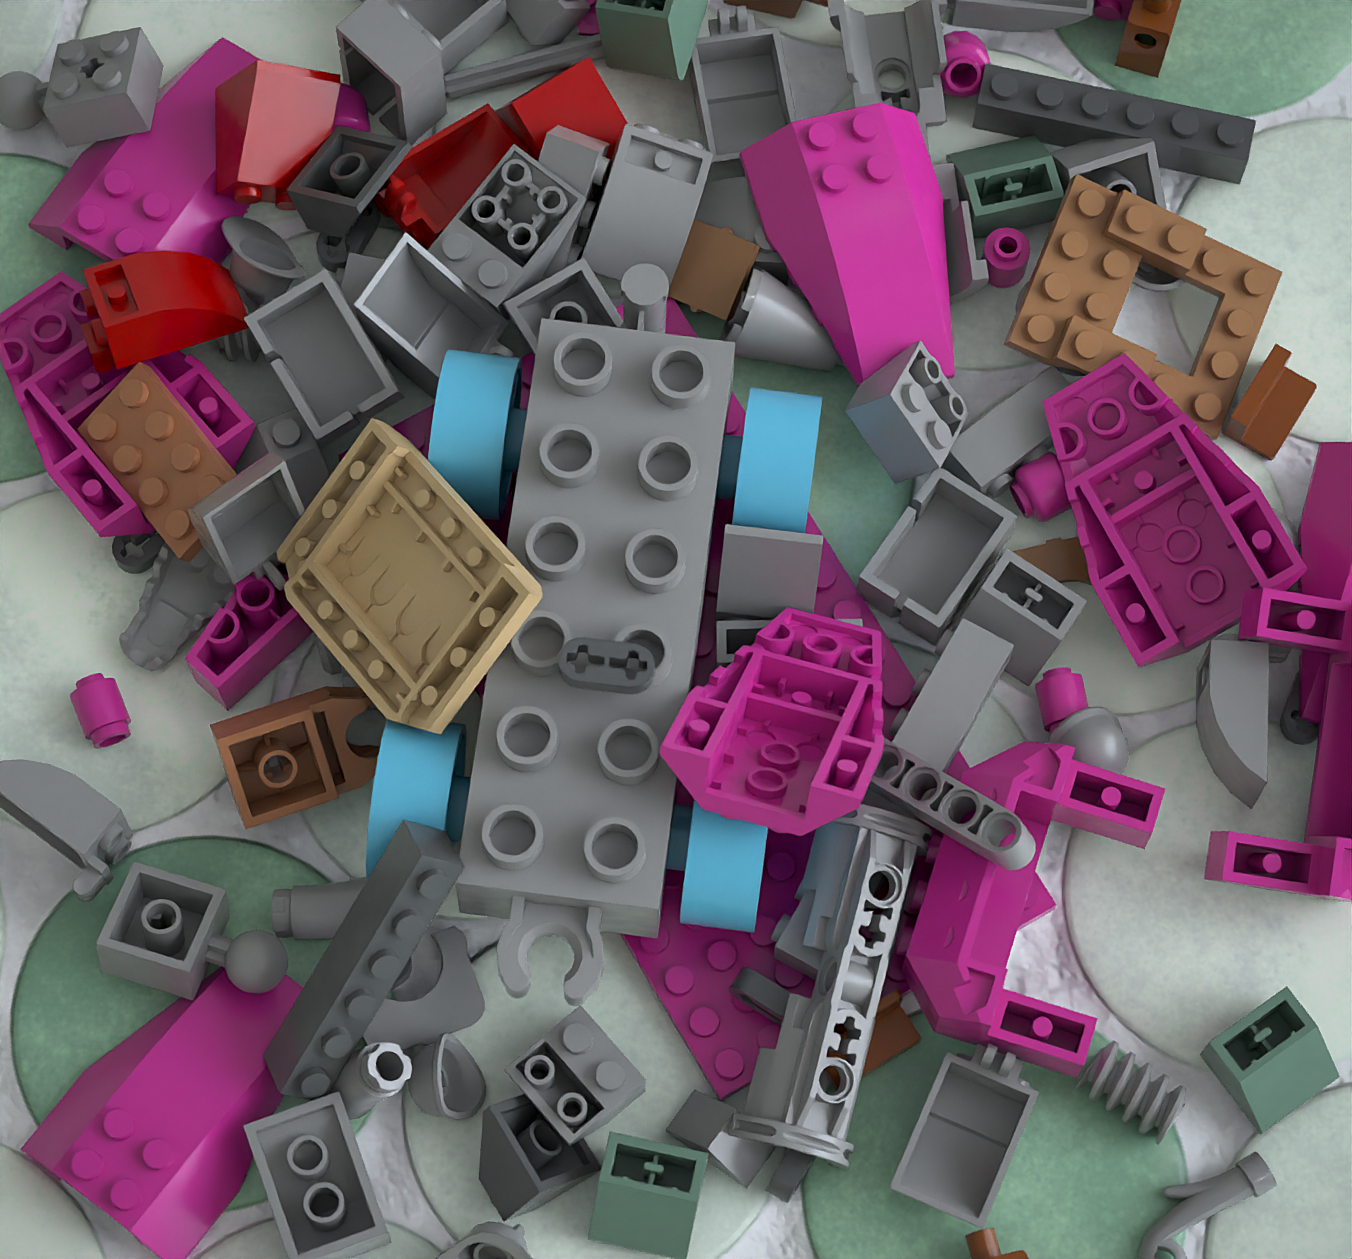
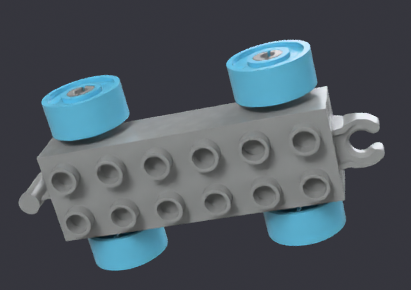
[366,263,822,1006]

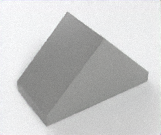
[666,1090,776,1189]

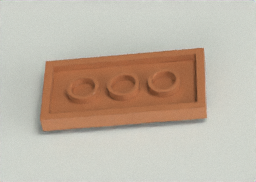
[77,362,237,562]

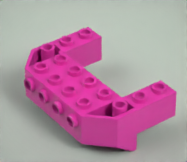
[1204,587,1352,902]
[896,741,1165,1078]

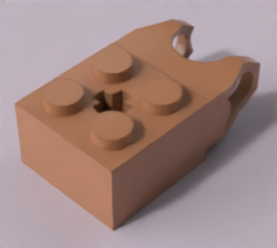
[210,686,380,829]

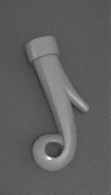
[1139,1151,1277,1259]

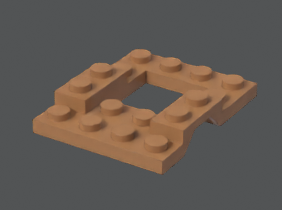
[1004,174,1283,441]

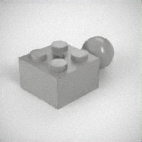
[0,27,164,147]
[96,861,288,1000]

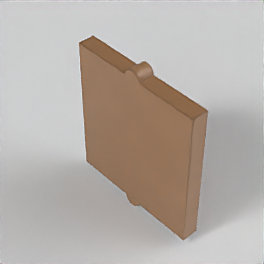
[668,219,761,322]

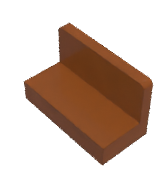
[1223,344,1317,460]
[823,989,922,1091]

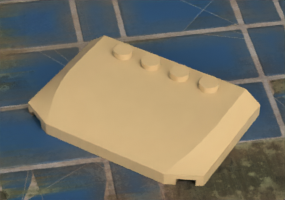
[276,418,543,734]

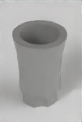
[271,877,367,940]
[328,1042,412,1120]

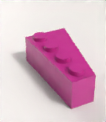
[185,564,314,711]

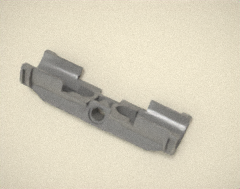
[827,0,989,304]
[728,804,933,1169]

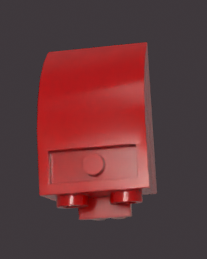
[374,103,538,250]
[80,250,249,373]

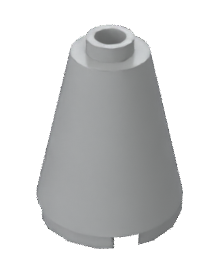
[720,266,844,372]

